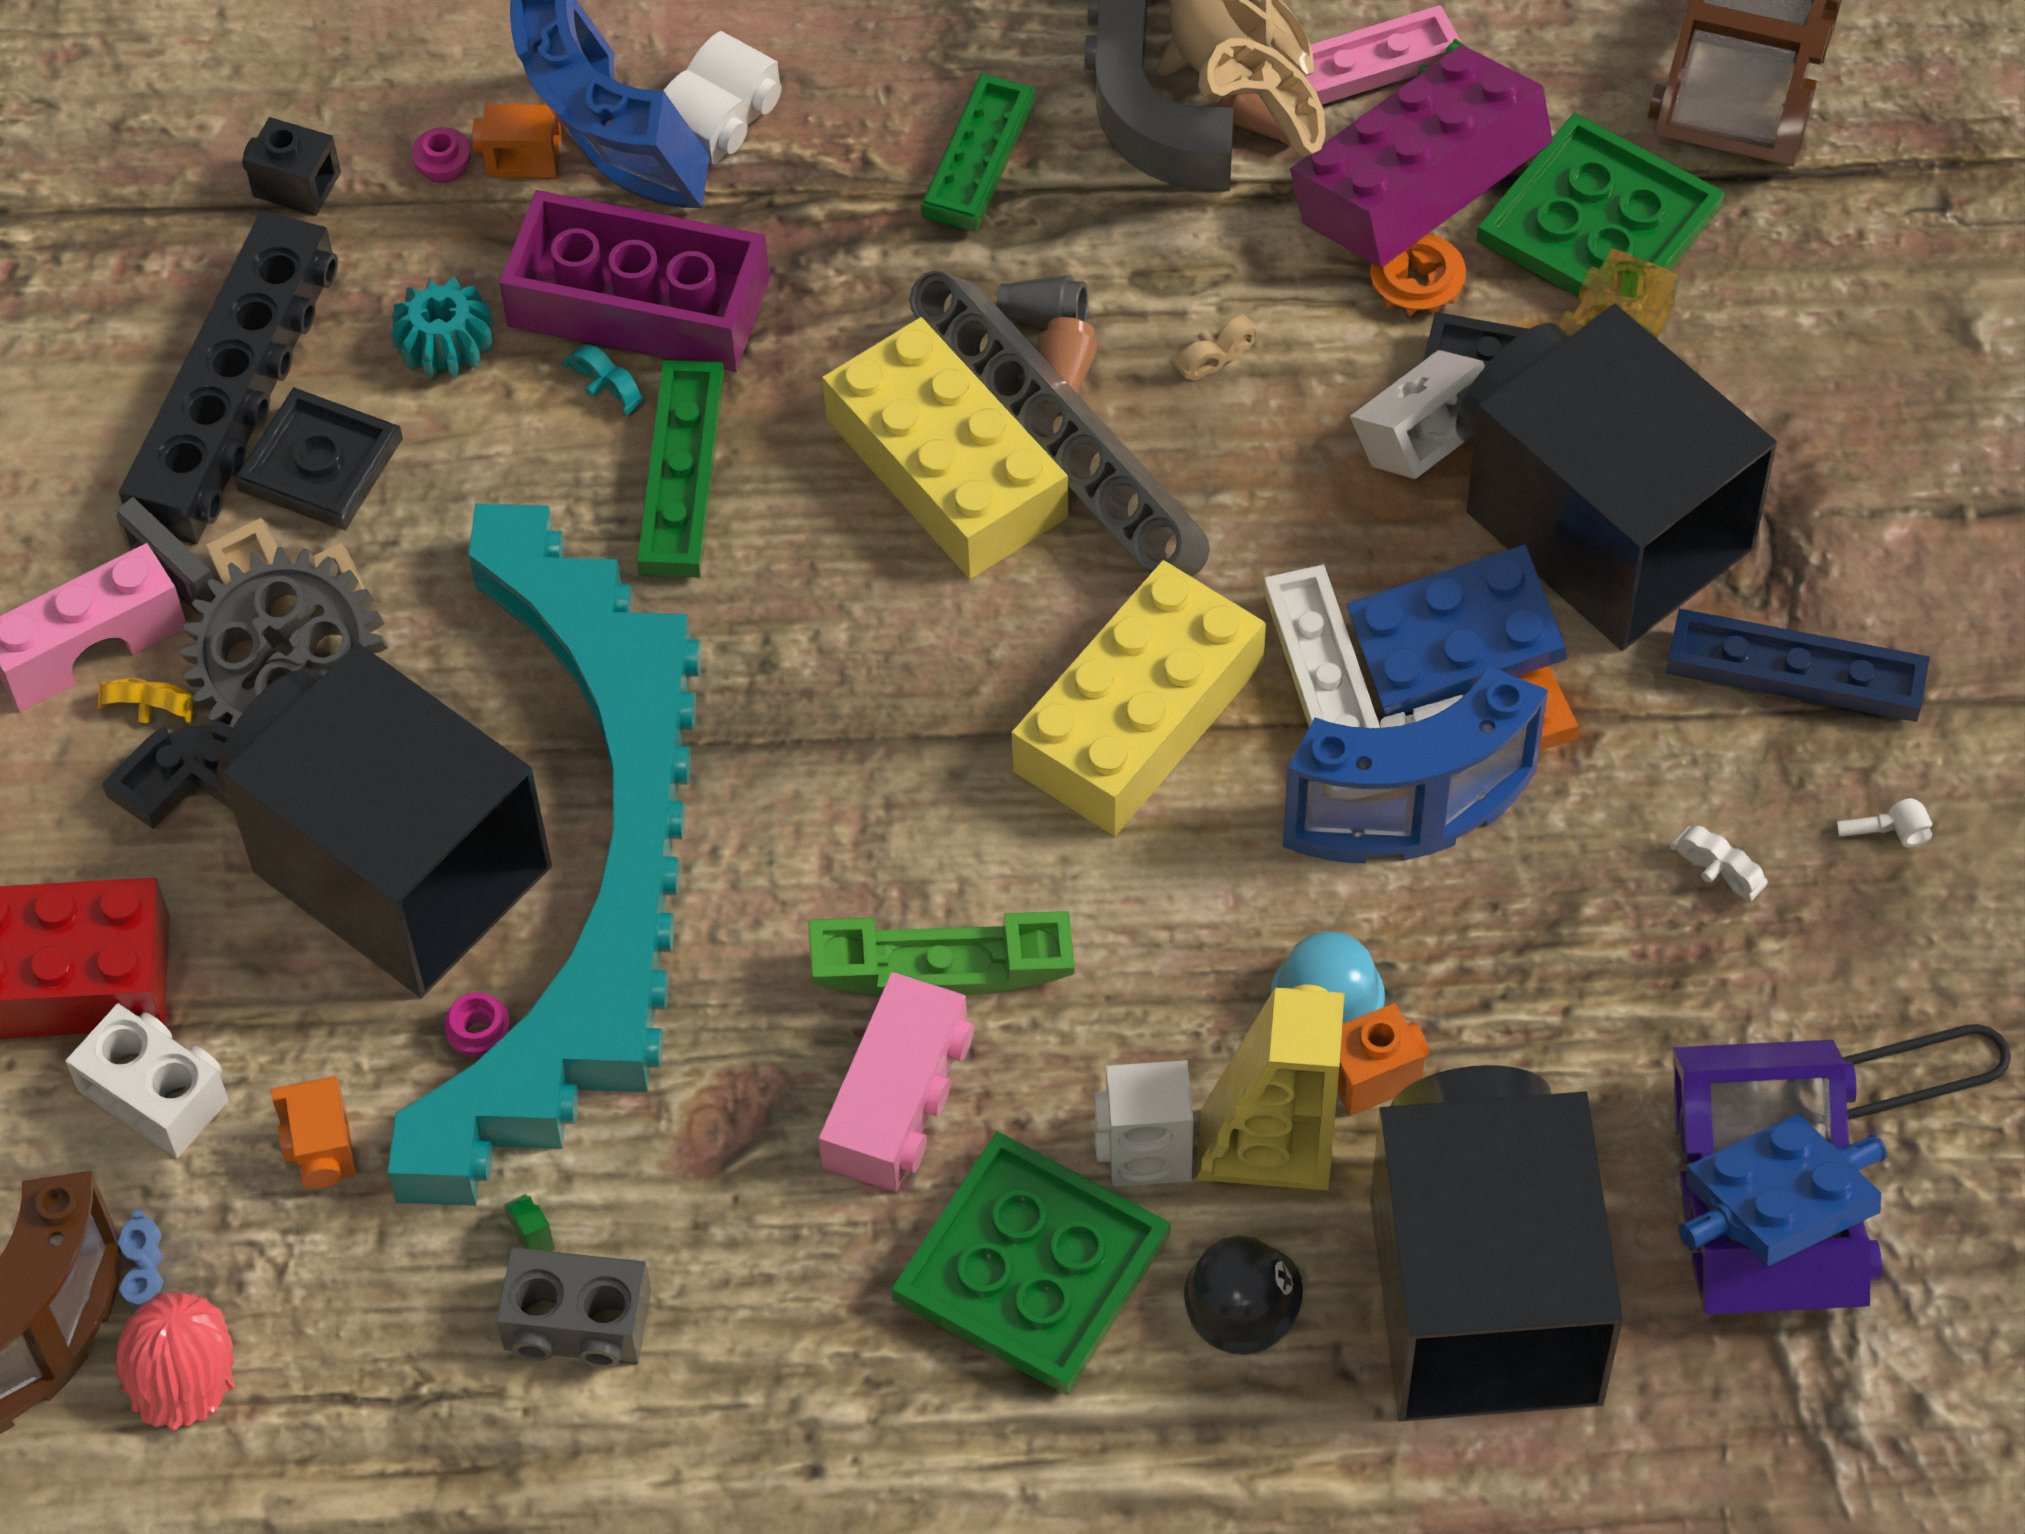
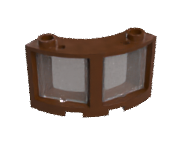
[1648,0,1842,166]
[0,1171,121,1434]

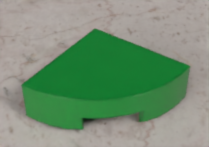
[504,1194,555,1252]

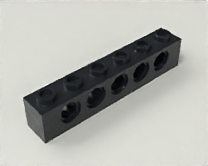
[118,211,338,545]

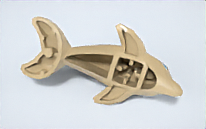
[1157,0,1326,157]

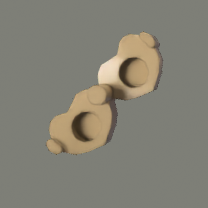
[1169,313,1259,381]

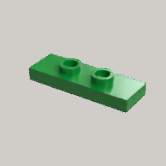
[921,73,1035,232]

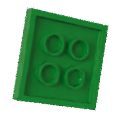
[1476,112,1725,318]
[891,1131,1171,1396]

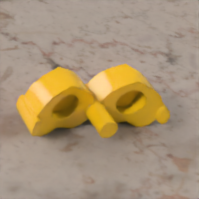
[97,678,194,723]

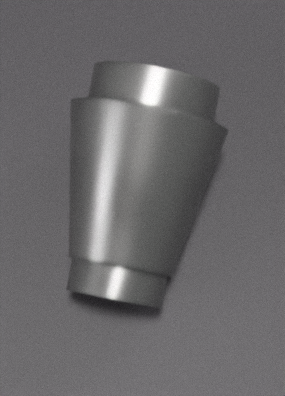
[997,275,1089,329]

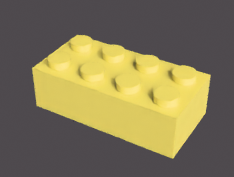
[822,317,1069,580]
[1011,560,1266,837]

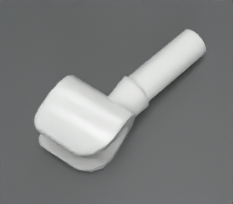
[1837,798,1932,848]

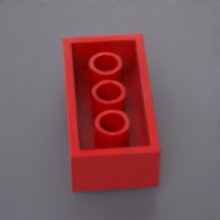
[0,877,170,1039]

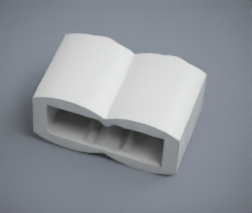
[664,31,782,165]

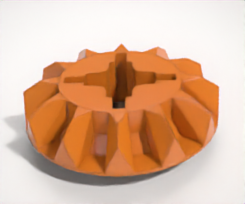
[1370,234,1466,317]

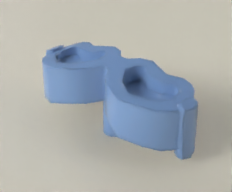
[117,1209,164,1311]

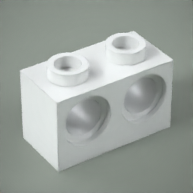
[65,1003,229,1159]
[1094,1060,1193,1187]

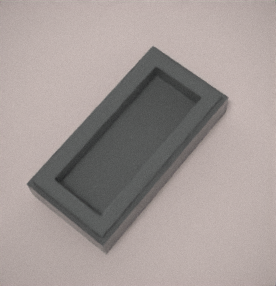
[116,497,216,615]

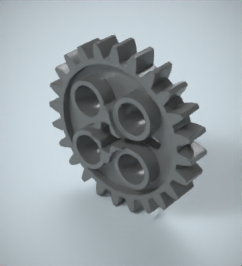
[180,547,388,727]

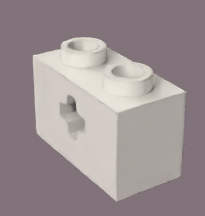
[1350,350,1485,479]

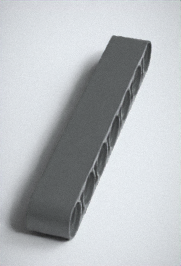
[909,271,1210,576]

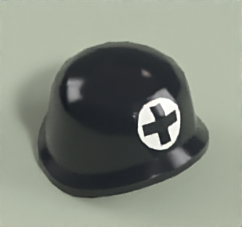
[1184,1235,1303,1355]

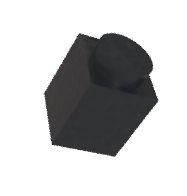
[1456,303,1777,652]
[217,642,552,999]
[1370,1065,1623,1422]

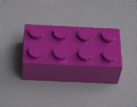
[1290,44,1553,268]
[499,190,770,372]

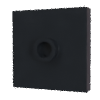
[235,387,403,531]

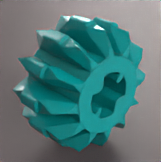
[391,276,494,380]

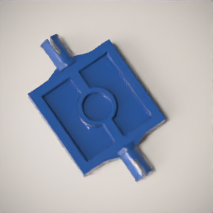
[1678,1114,1887,1267]

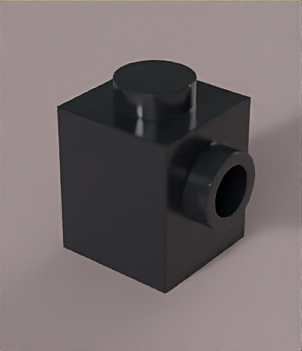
[242,117,341,216]

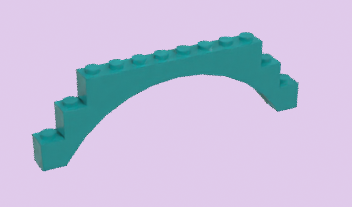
[388,503,701,1206]

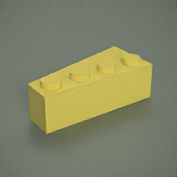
[1195,984,1345,1191]

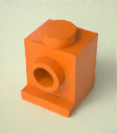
[472,102,562,179]
[271,1076,357,1189]

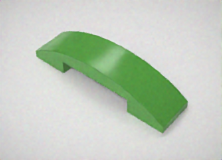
[808,911,1075,996]

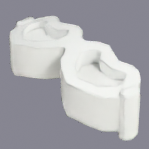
[1670,825,1767,903]

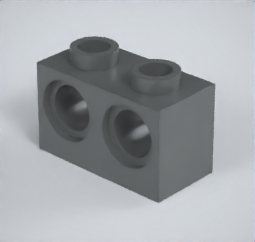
[496,1247,651,1368]

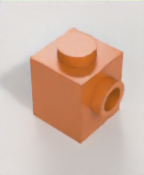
[1337,1003,1429,1116]

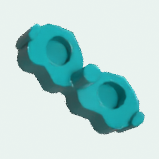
[561,344,644,417]

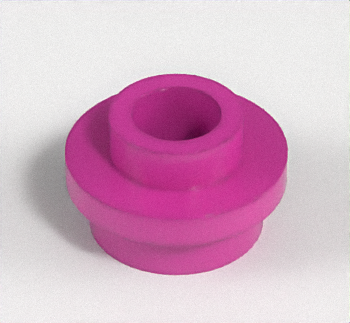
[412,127,471,183]
[444,992,511,1057]

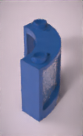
[510,0,710,208]
[1283,666,1548,863]

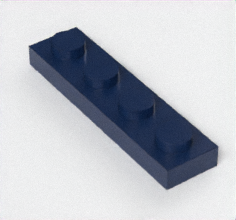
[1666,608,1930,722]

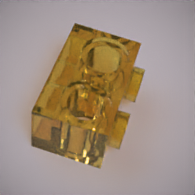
[1558,248,1679,339]

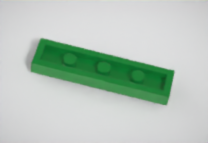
[637,360,725,578]

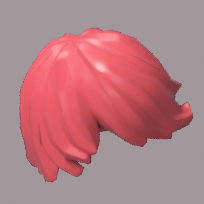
[115,1291,235,1431]

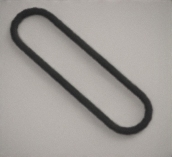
[1789,1024,2011,1125]

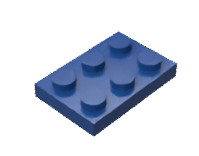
[1346,544,1567,717]

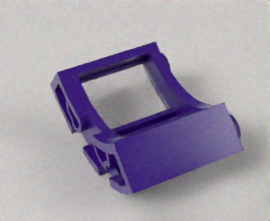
[1673,1039,1882,1314]

